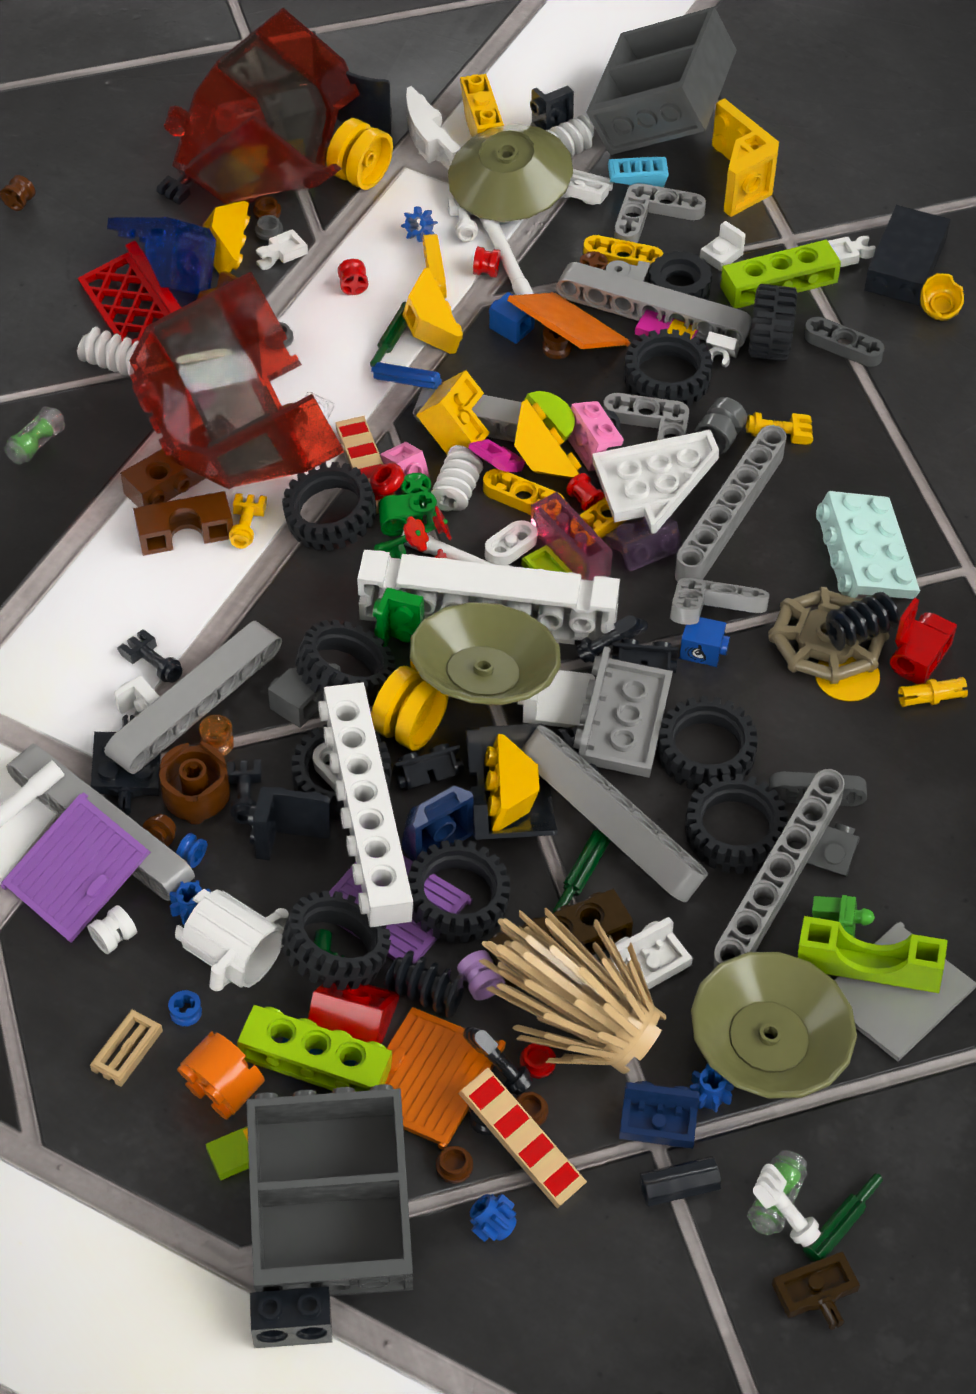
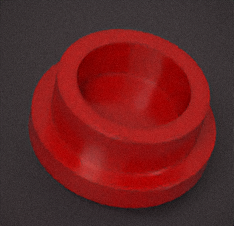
[520,1043,556,1079]

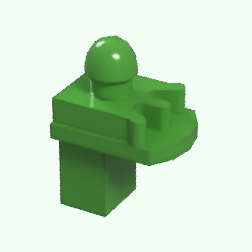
[812,895,875,938]

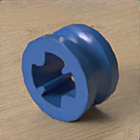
[176,833,208,868]
[168,990,202,1026]

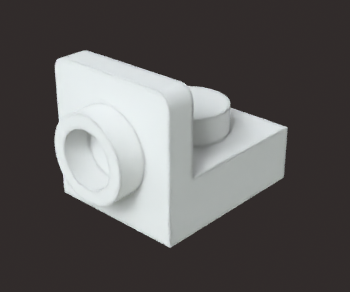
[700,221,745,271]
[114,675,160,714]

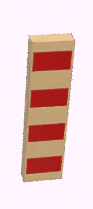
[335,416,395,514]
[458,1068,587,1209]

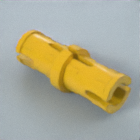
[898,677,968,707]

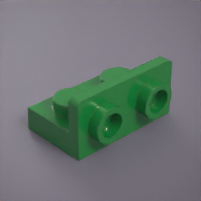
[372,587,425,647]

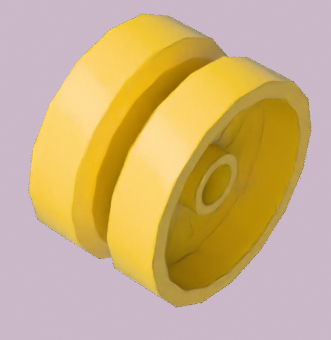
[326,118,393,190]
[371,666,449,751]

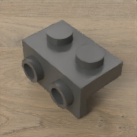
[788,814,860,877]

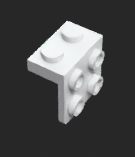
[517,670,595,729]

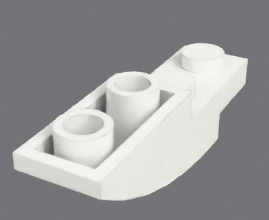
[406,86,461,170]

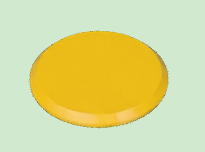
[815,657,880,701]

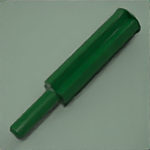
[370,302,408,367]
[552,830,611,913]
[803,1173,883,1262]

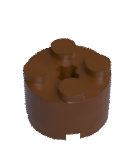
[159,743,230,825]

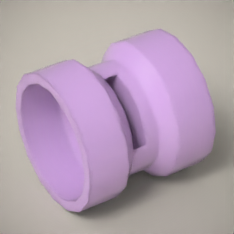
[457,950,505,1000]

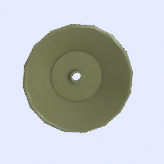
[448,124,573,222]
[410,602,561,705]
[691,952,857,1099]

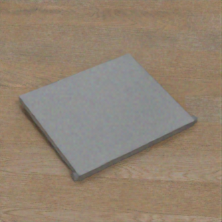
[834,922,976,1061]

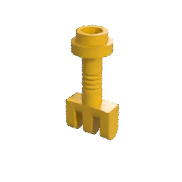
[746,412,813,445]
[229,493,267,549]

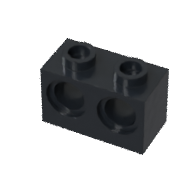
[250,1287,333,1348]

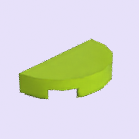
[524,391,575,442]

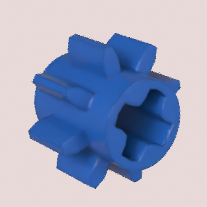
[401,206,438,242]
[169,880,211,925]
[689,1063,734,1112]
[470,1193,517,1242]

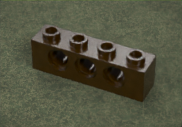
[487,888,633,988]

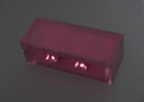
[531,492,613,581]

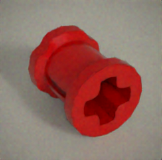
[566,473,605,511]

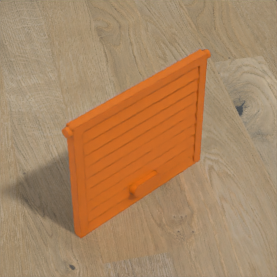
[507,292,630,349]
[385,1007,506,1150]

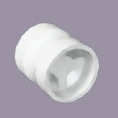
[87,905,137,954]

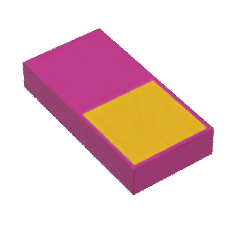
[635,309,700,340]

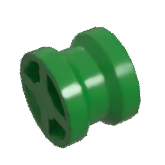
[401,473,431,509]

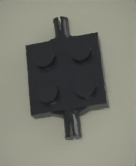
[90,715,161,815]

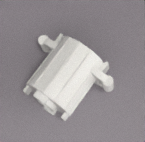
[175,889,289,991]

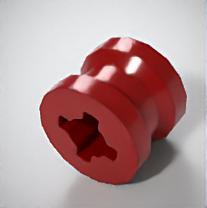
[473,246,501,278]
[338,258,369,295]

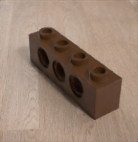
[120,415,244,507]

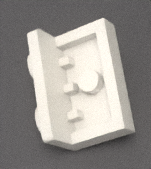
[610,917,693,989]

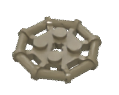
[768,587,889,684]

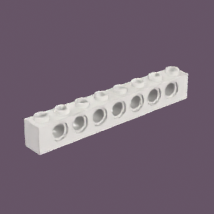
[318,682,413,927]

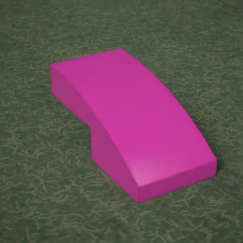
[468,439,525,472]

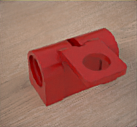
[890,598,957,685]

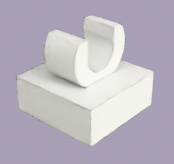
[706,331,739,368]

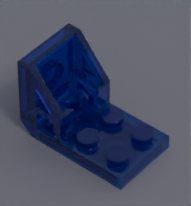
[107,217,216,296]

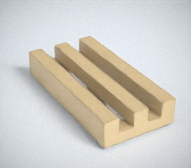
[90,1009,163,1087]

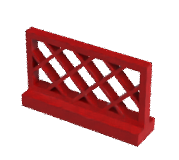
[78,240,190,346]

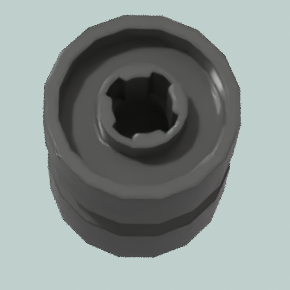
[694,397,748,454]

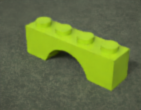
[798,916,948,993]

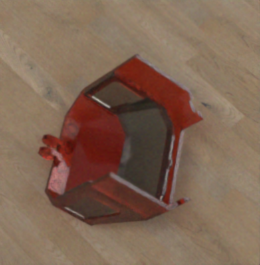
[164,8,360,205]
[129,271,345,490]

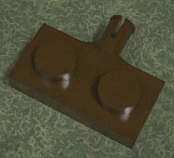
[772,1251,860,1330]

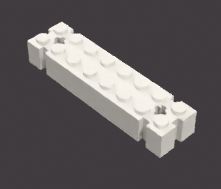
[357,549,620,649]

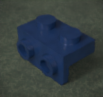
[619,1081,700,1149]

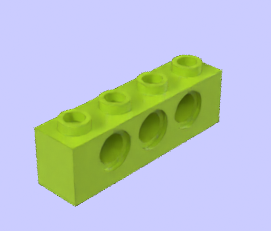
[720,239,841,309]
[237,1005,392,1092]

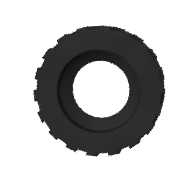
[648,251,712,300]

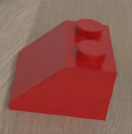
[308,983,400,1044]

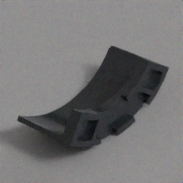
[311,31,392,134]
[466,723,558,840]

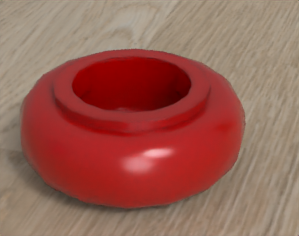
[369,463,405,497]

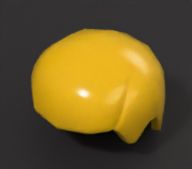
[920,273,964,321]

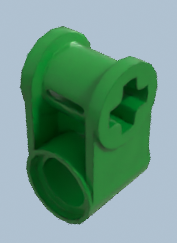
[378,491,437,536]

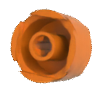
[177,1031,265,1120]

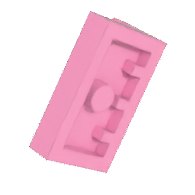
[568,401,624,471]

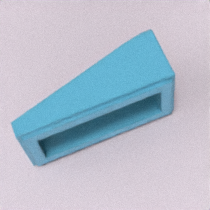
[608,157,669,187]

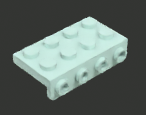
[816,491,920,599]

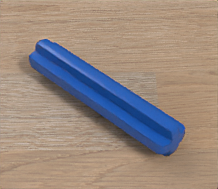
[371,362,442,389]

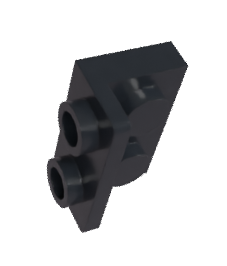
[530,85,574,130]

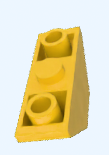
[460,74,504,137]
[199,201,250,274]
[403,268,463,354]
[514,399,582,479]
[484,734,540,831]

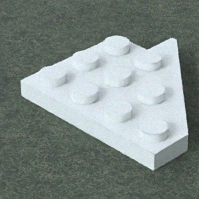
[592,430,719,534]

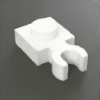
[828,236,876,267]

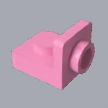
[380,442,430,477]

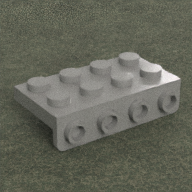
[573,647,673,778]

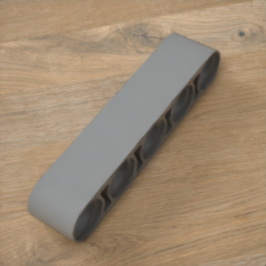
[413,386,550,442]

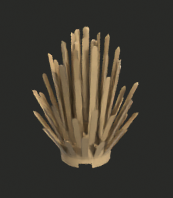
[479,908,666,1074]

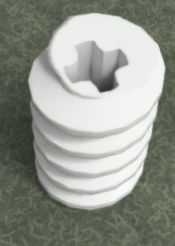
[546,114,594,157]
[77,327,144,378]
[431,445,483,511]

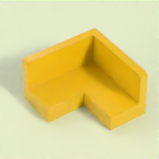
[416,370,490,455]

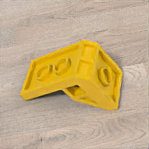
[712,98,779,217]

